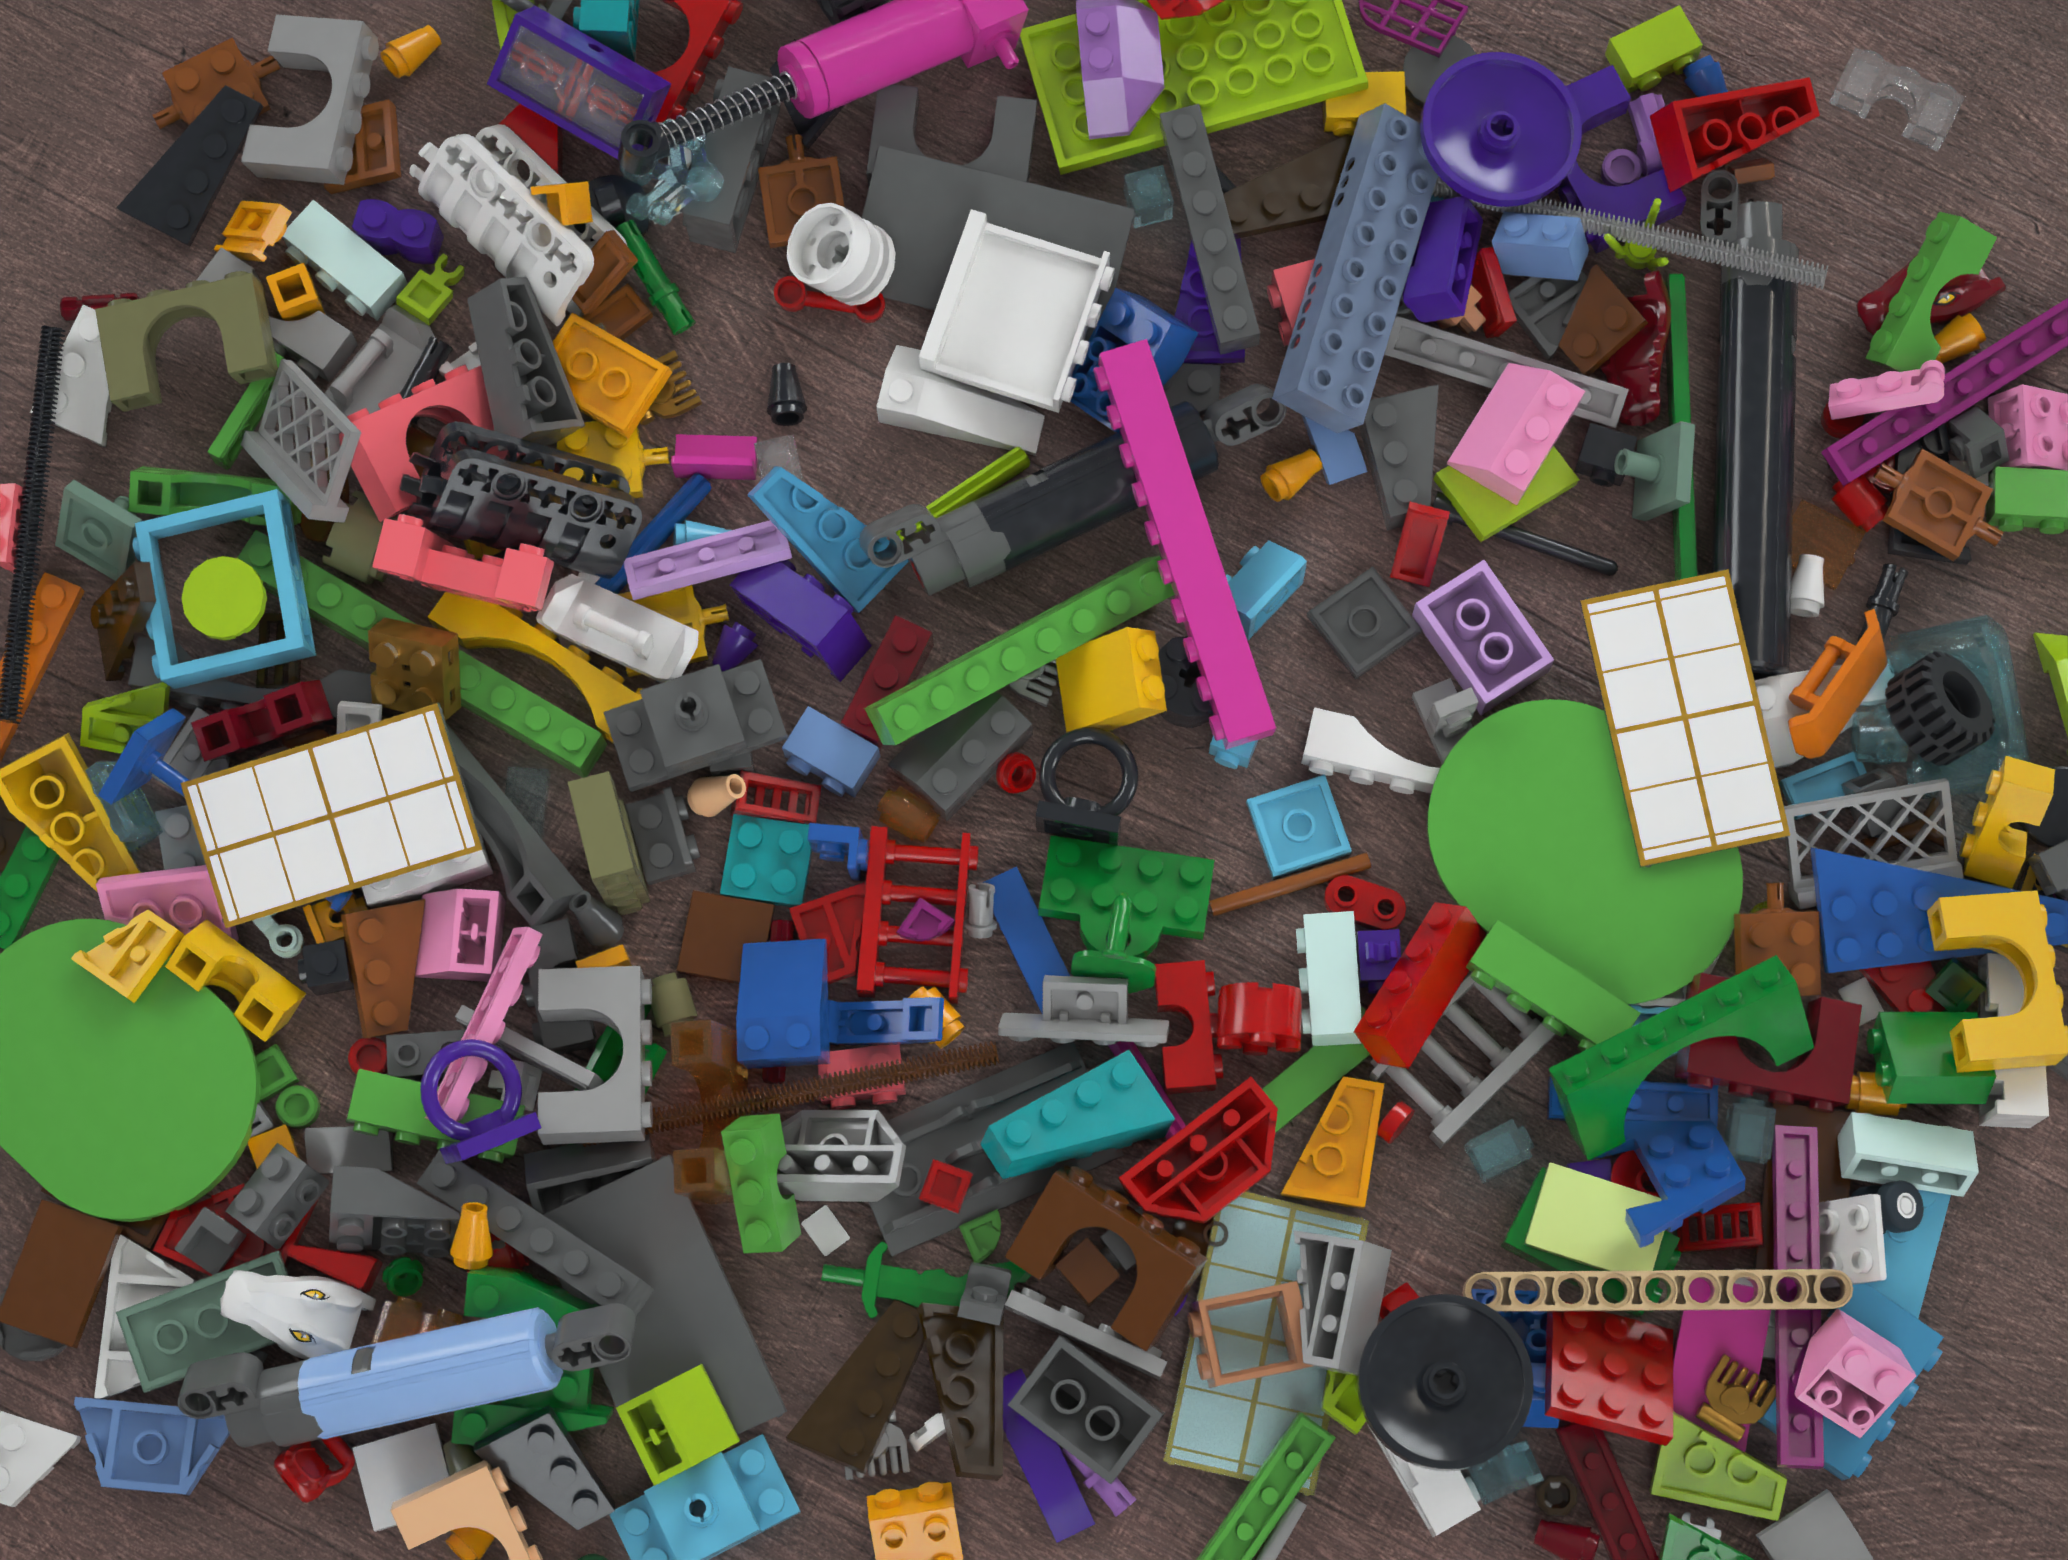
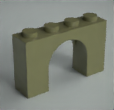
[95,271,278,412]
[567,771,651,915]

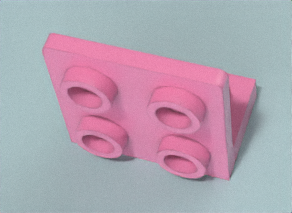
[1988,384,2068,471]

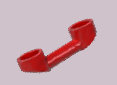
[774,276,886,324]

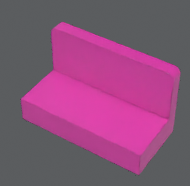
[671,434,758,480]

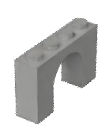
[241,15,379,185]
[538,966,653,1145]

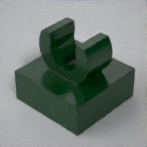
[1925,957,1986,1012]

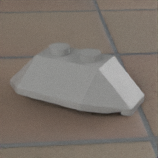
[777,1110,906,1202]

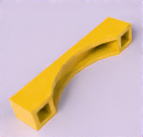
[428,592,642,744]

